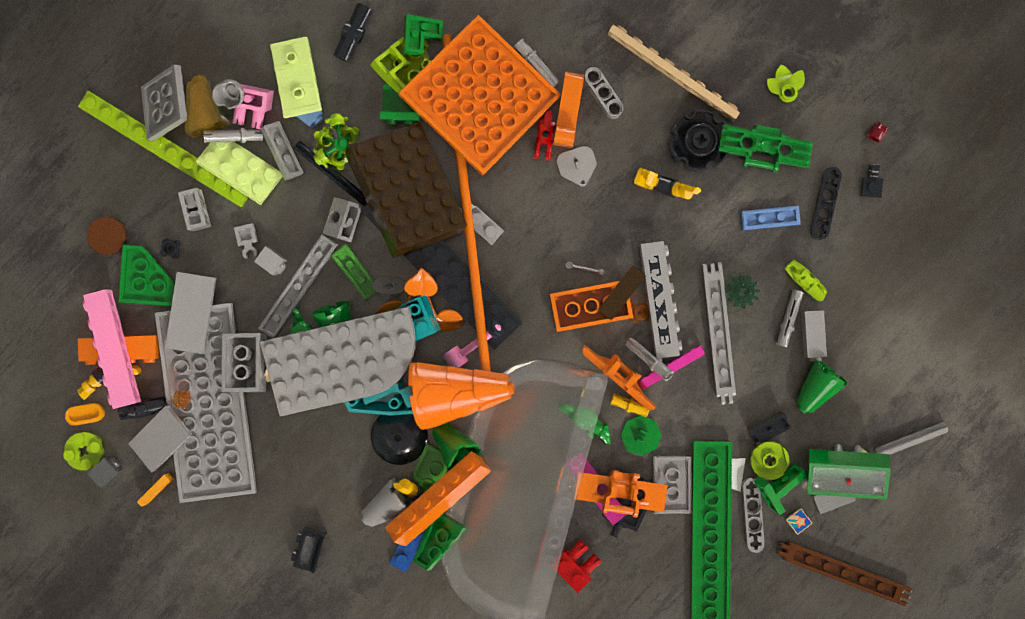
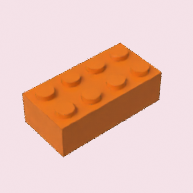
[549,281,633,332]

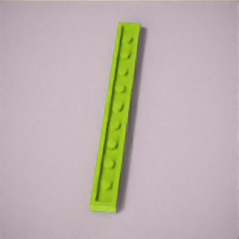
[78,91,248,207]

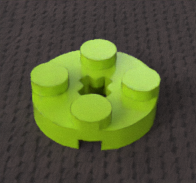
[63,432,105,470]
[750,441,790,480]

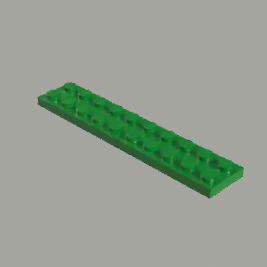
[691,441,732,619]

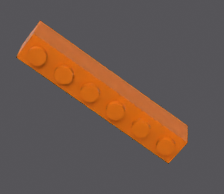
[385,451,491,546]

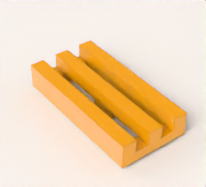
[137,473,174,507]

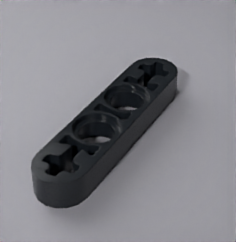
[810,167,842,240]

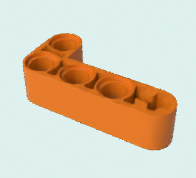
[553,72,584,148]

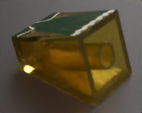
[185,75,231,139]

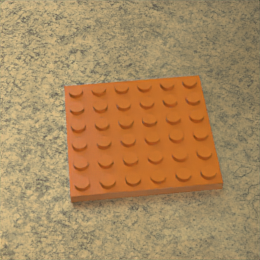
[398,15,561,176]

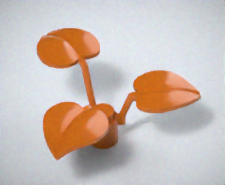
[375,268,465,332]

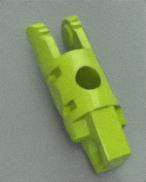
[785,259,827,301]

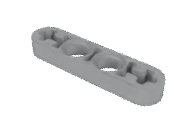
[742,477,764,553]

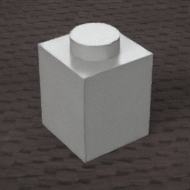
[254,246,287,276]

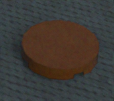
[87,217,127,255]

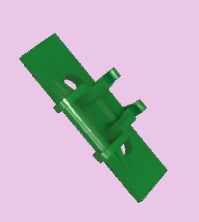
[718,124,813,173]

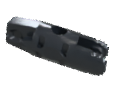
[117,396,167,420]

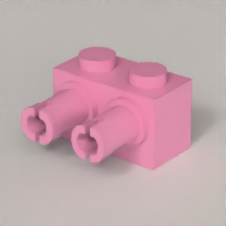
[232,84,274,129]

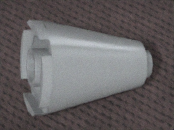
[361,478,413,527]

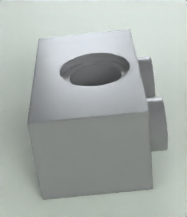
[323,197,362,242]

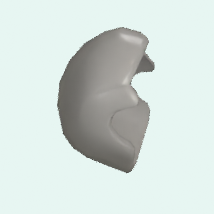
[212,79,244,109]

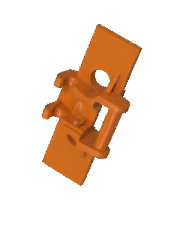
[583,345,656,410]
[574,470,668,518]

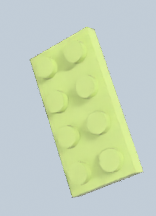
[196,142,283,205]

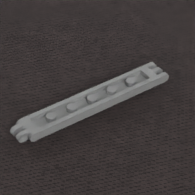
[702,262,736,405]

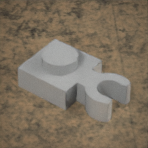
[234,223,258,259]

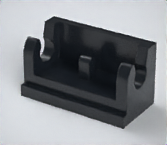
[747,412,792,446]

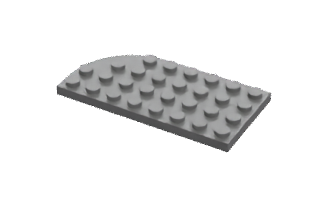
[260,306,416,416]

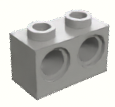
[178,188,211,231]

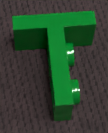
[754,464,808,515]

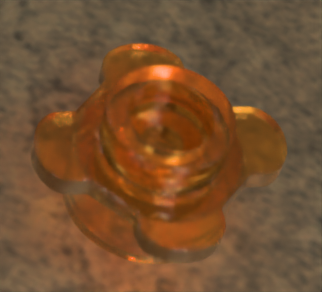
[631,303,649,323]
[173,389,190,409]

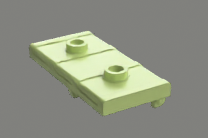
[270,37,322,119]

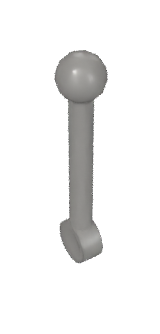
[566,262,605,277]

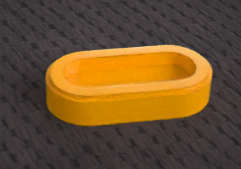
[65,403,105,425]

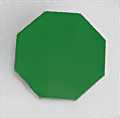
[620,415,662,456]

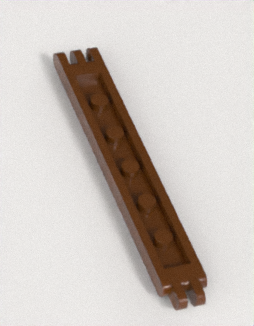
[776,541,914,607]

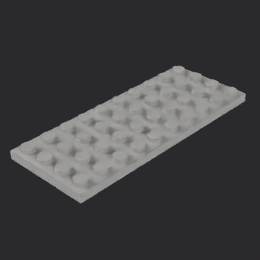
[155,303,257,503]

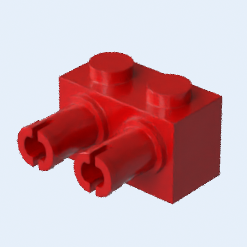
[550,539,602,593]

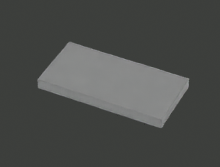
[165,272,216,354]

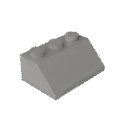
[222,333,267,392]

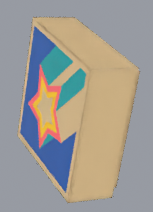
[785,507,813,535]

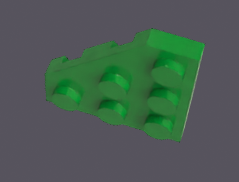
[119,245,175,306]

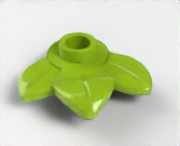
[767,65,805,103]

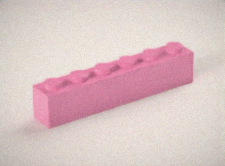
[83,289,141,409]

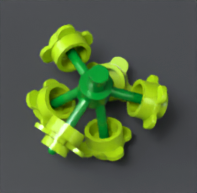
[313,113,359,170]

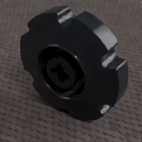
[669,109,728,172]

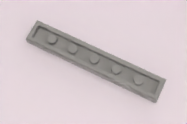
[258,234,338,338]

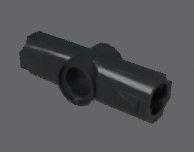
[333,3,373,63]

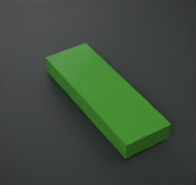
[331,244,377,301]

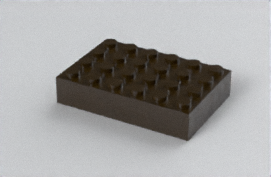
[345,123,467,258]

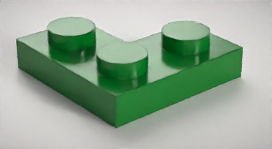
[403,14,443,56]

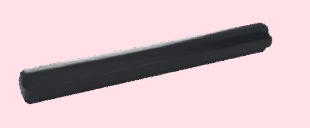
[294,141,367,206]

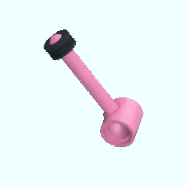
[442,321,504,368]

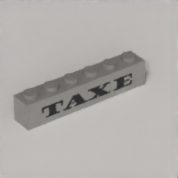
[639,241,682,359]

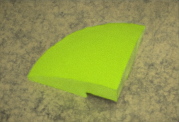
[370,36,432,93]

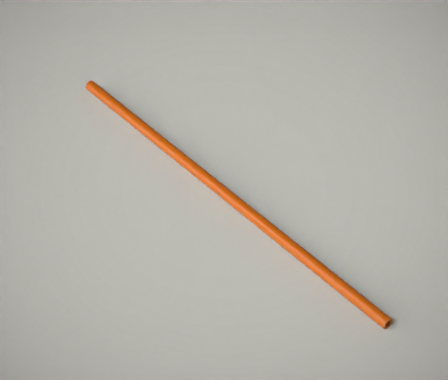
[442,34,491,372]

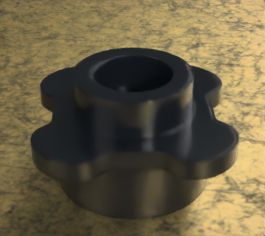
[160,238,181,259]

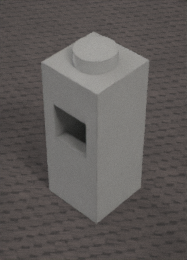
[801,310,827,361]

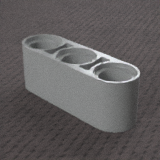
[584,67,623,119]

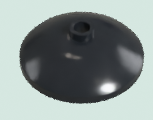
[371,414,428,465]

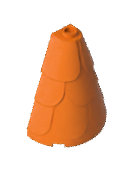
[408,362,515,430]

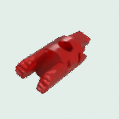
[533,110,556,161]

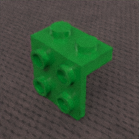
[380,84,420,126]

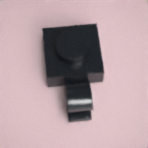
[861,164,883,198]

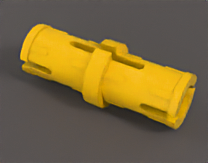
[610,393,649,417]

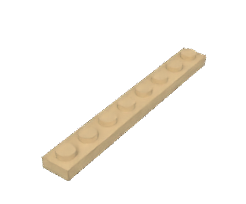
[608,25,740,122]

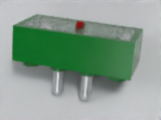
[807,444,891,500]

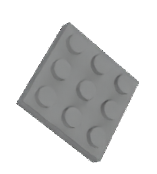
[141,64,187,141]

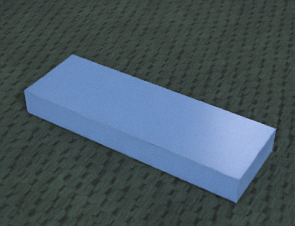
[741,205,801,231]

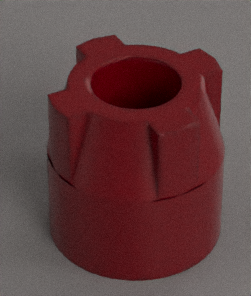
[867,122,888,143]

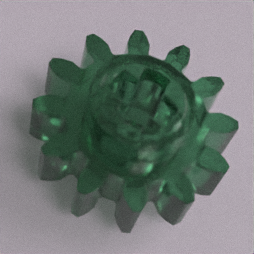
[725,275,760,309]

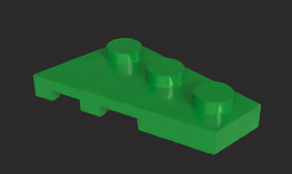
[413,513,467,570]

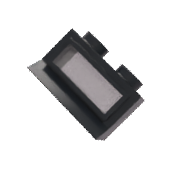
[291,527,327,574]

